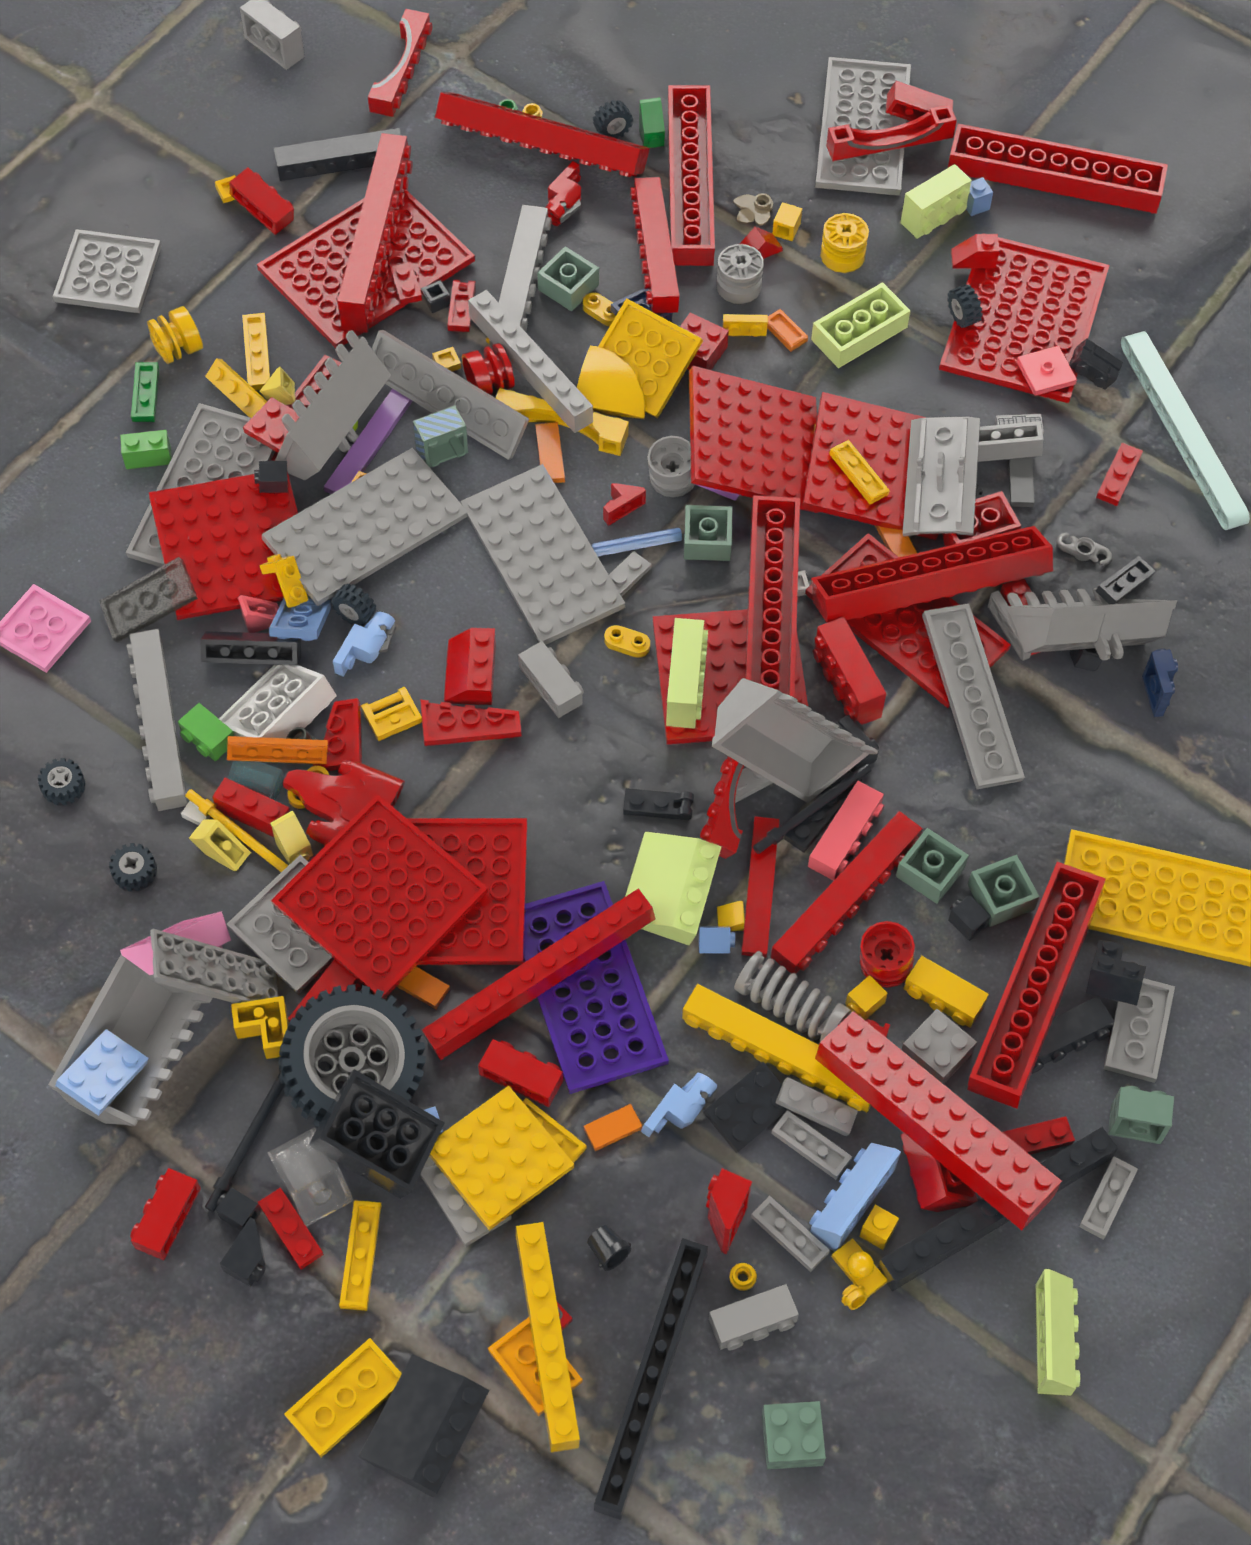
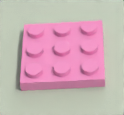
[0,584,91,673]

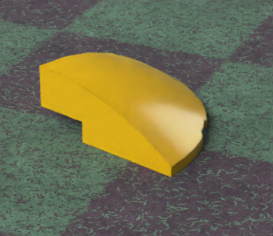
[577,345,645,419]

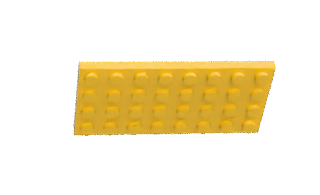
[1064,829,1251,967]

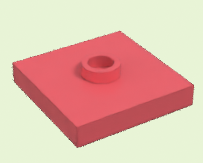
[1017,346,1077,396]

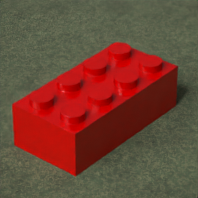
[813,617,886,725]

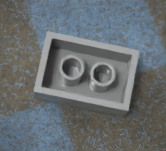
[240,0,305,70]

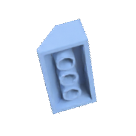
[809,1143,901,1252]

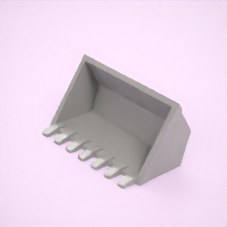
[275,330,391,480]
[1006,588,1177,660]
[712,678,878,803]
[48,954,213,1126]

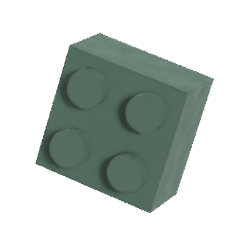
[537,246,599,312]
[684,505,732,561]
[896,828,969,904]
[967,855,1040,927]
[1108,1086,1174,1144]
[762,1401,826,1470]

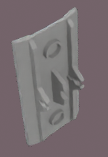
[903,417,980,536]

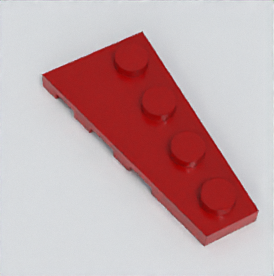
[420,699,522,746]

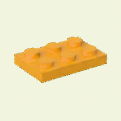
[488,1317,583,1417]

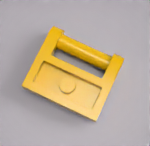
[360,687,422,741]

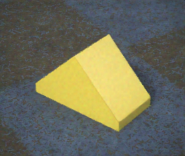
[260,367,295,405]

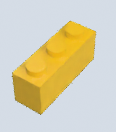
[904,955,989,1028]

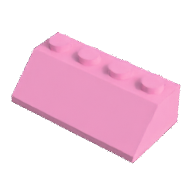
[120,911,231,975]

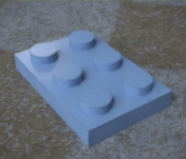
[269,598,331,641]

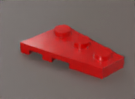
[313,698,362,771]

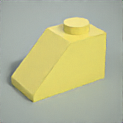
[271,811,313,865]
[189,819,251,871]

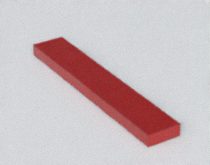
[741,816,779,958]

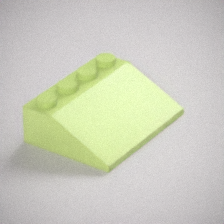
[625,832,722,945]

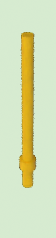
[185,789,289,872]

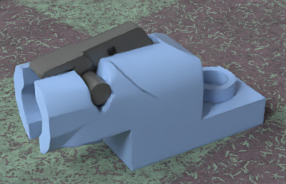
[333,612,396,677]
[641,1073,717,1137]

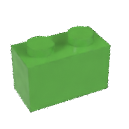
[120,430,172,469]
[178,703,234,761]

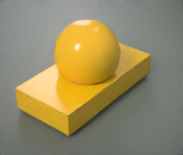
[831,1238,888,1298]

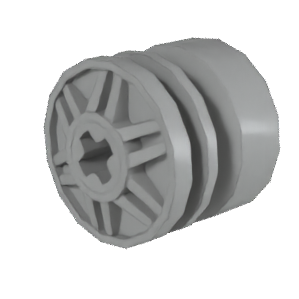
[716,244,764,304]
[647,436,695,497]

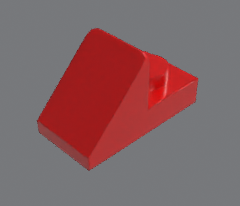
[603,483,646,526]

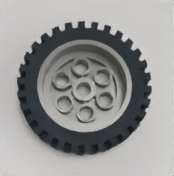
[278,985,426,1127]

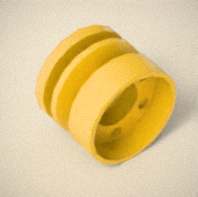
[820,213,869,273]
[147,306,203,364]

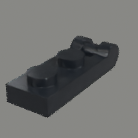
[623,788,694,820]

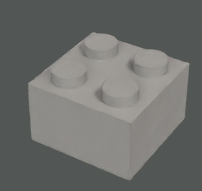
[902,1009,977,1084]

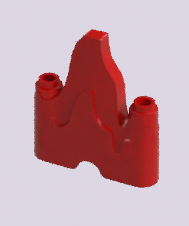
[283,760,405,846]

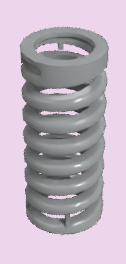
[734,951,851,1042]

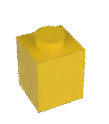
[772,202,802,241]
[845,975,888,1020]
[859,1204,899,1250]

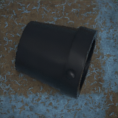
[587,1225,631,1271]

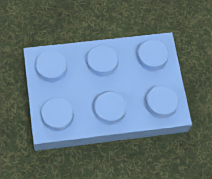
[55,1029,149,1116]

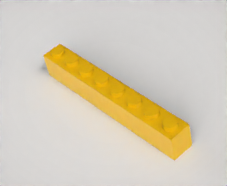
[682,984,871,1113]
[516,1222,580,1453]

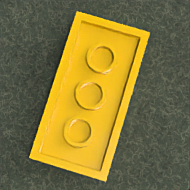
[284,1338,402,1458]

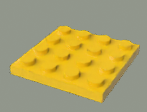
[598,298,703,419]
[429,1086,574,1231]

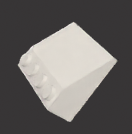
[219,665,337,739]

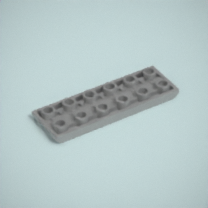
[150,929,278,1003]

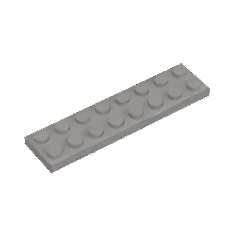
[372,330,529,460]
[922,604,1025,790]

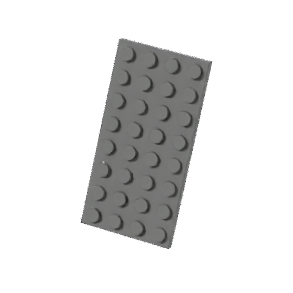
[815,57,911,196]
[126,403,275,568]
[262,448,467,606]
[460,464,626,645]

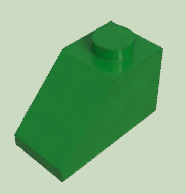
[639,97,665,148]

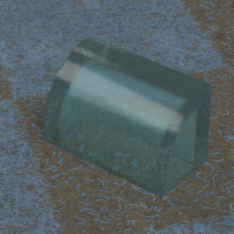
[228,761,284,800]

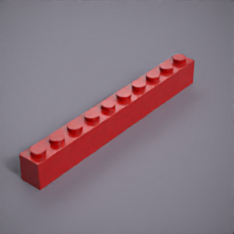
[422,888,656,1060]

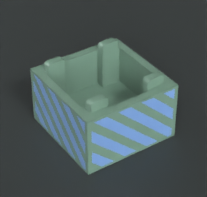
[413,405,468,467]

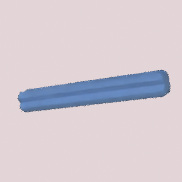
[591,528,682,556]

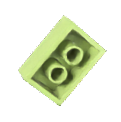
[901,164,972,239]

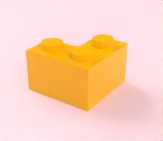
[231,996,289,1059]

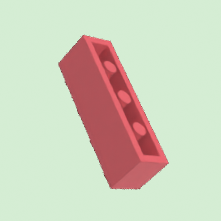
[808,781,885,881]

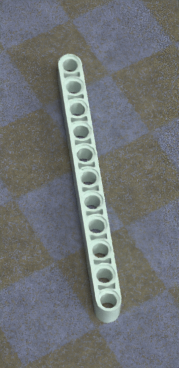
[1121,331,1250,530]

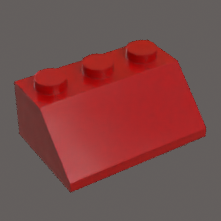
[942,491,1021,546]
[444,628,496,705]
[901,1133,978,1212]
[706,1168,752,1255]

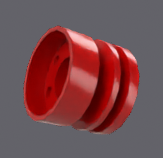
[462,343,515,395]
[860,921,915,988]

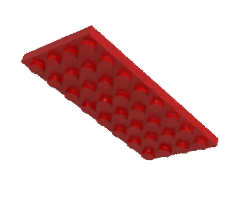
[805,533,1011,708]

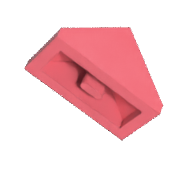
[238,595,279,633]

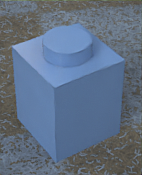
[966,177,993,216]
[698,926,735,953]

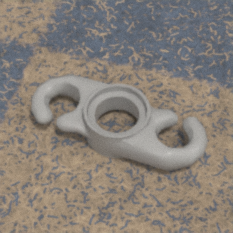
[1056,533,1112,566]

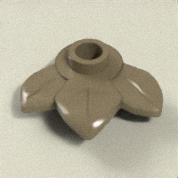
[733,193,773,226]

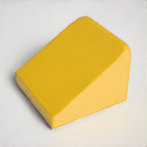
[717,901,744,931]

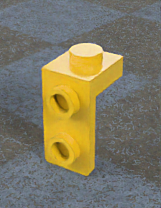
[260,554,308,608]

